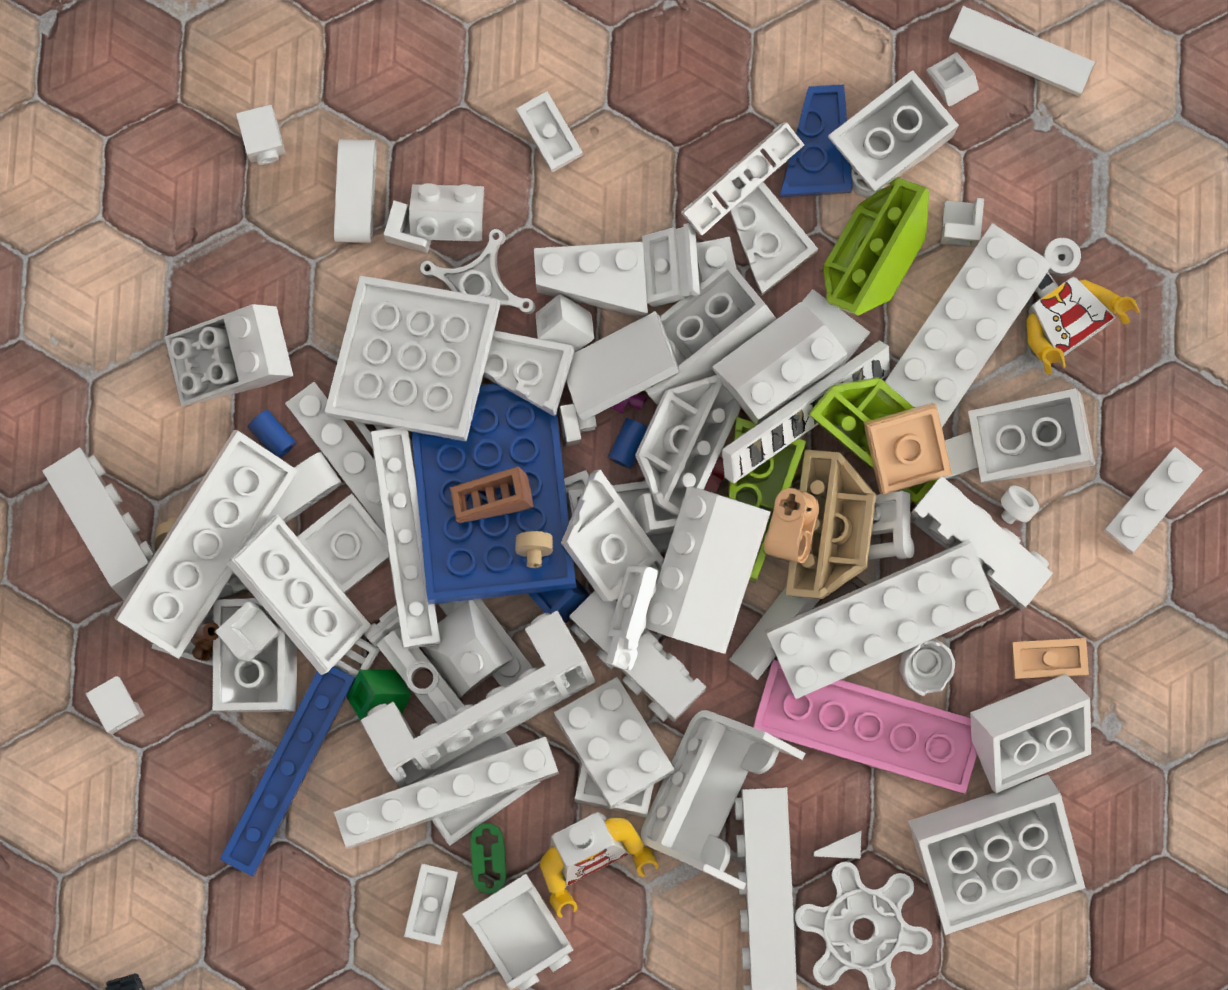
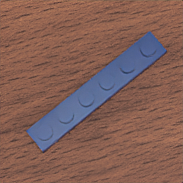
[219,667,355,877]

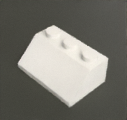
[712,302,848,426]
[213,598,297,712]
[970,674,1091,793]

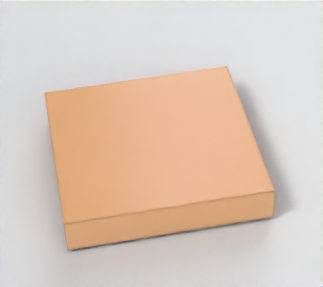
[864,403,952,495]

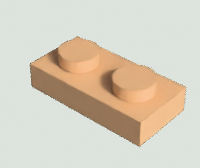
[1011,638,1089,680]

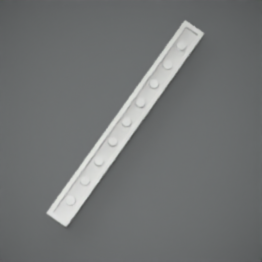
[285,382,533,687]

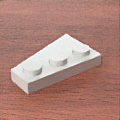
[729,182,818,296]
[483,330,574,416]

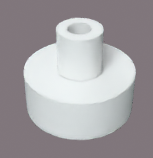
[1043,238,1081,276]
[1001,485,1039,524]

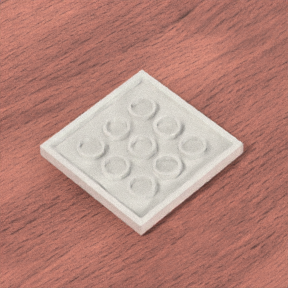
[325,276,501,441]

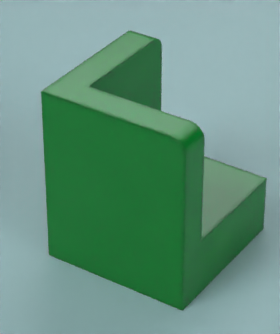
[347,669,412,721]

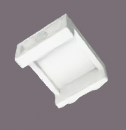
[463,874,574,990]

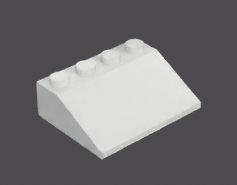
[908,775,1085,935]

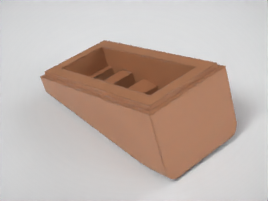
[450,466,534,523]

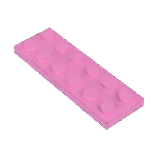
[753,659,977,794]

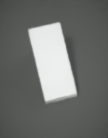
[812,831,861,859]

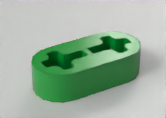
[470,823,507,894]

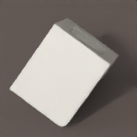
[940,198,984,248]
[383,201,431,254]
[535,294,594,353]
[633,493,677,536]
[215,601,281,662]
[86,677,145,734]

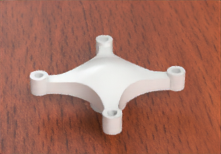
[420,229,535,314]

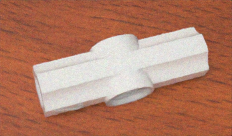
[377,627,465,724]

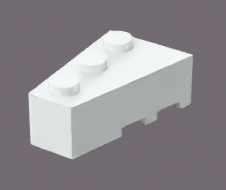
[534,242,648,319]

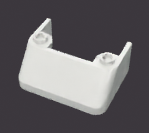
[641,710,806,890]

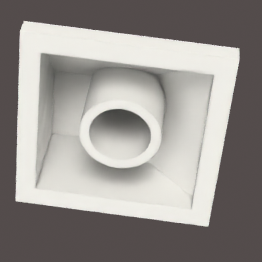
[421,600,514,699]

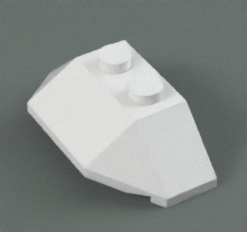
[635,375,741,517]

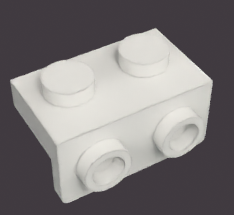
[409,183,484,241]

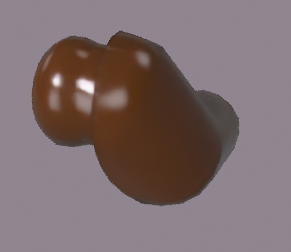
[190,622,219,661]

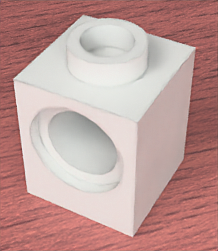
[236,104,286,165]

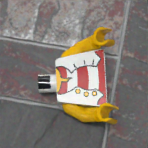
[1026,272,1140,375]
[540,812,659,918]

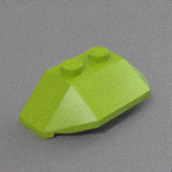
[823,177,929,316]
[809,377,938,505]

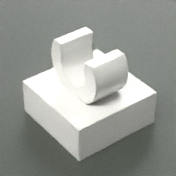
[558,404,597,447]

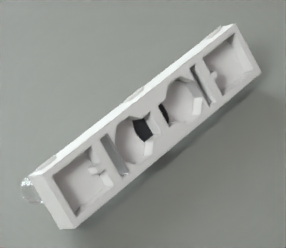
[681,122,804,235]

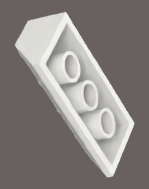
[645,261,776,405]
[645,485,771,654]

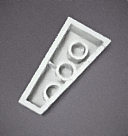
[42,447,155,601]
[910,476,1053,610]
[569,591,706,723]

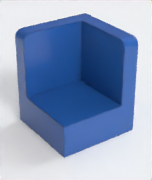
[528,578,590,623]

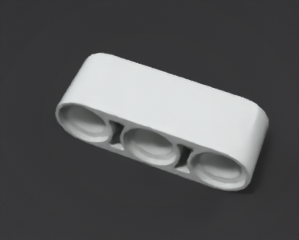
[334,139,377,243]
[264,452,342,524]

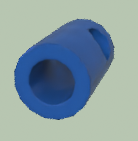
[247,409,297,458]
[607,418,648,469]

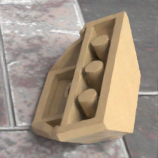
[785,450,877,599]

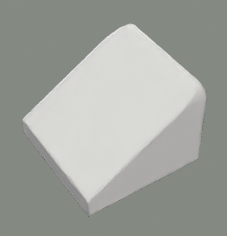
[926,52,979,106]

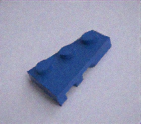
[779,84,852,198]

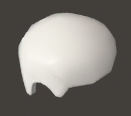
[899,638,956,696]

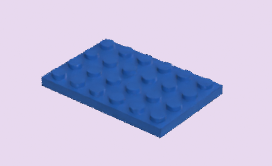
[412,383,576,605]

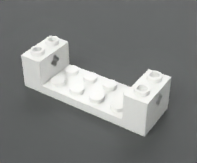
[361,611,596,788]

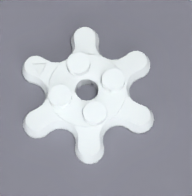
[795,862,932,990]

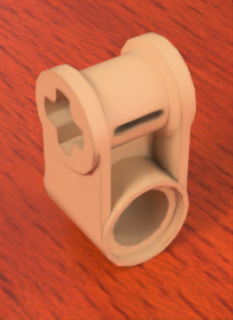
[764,488,819,563]

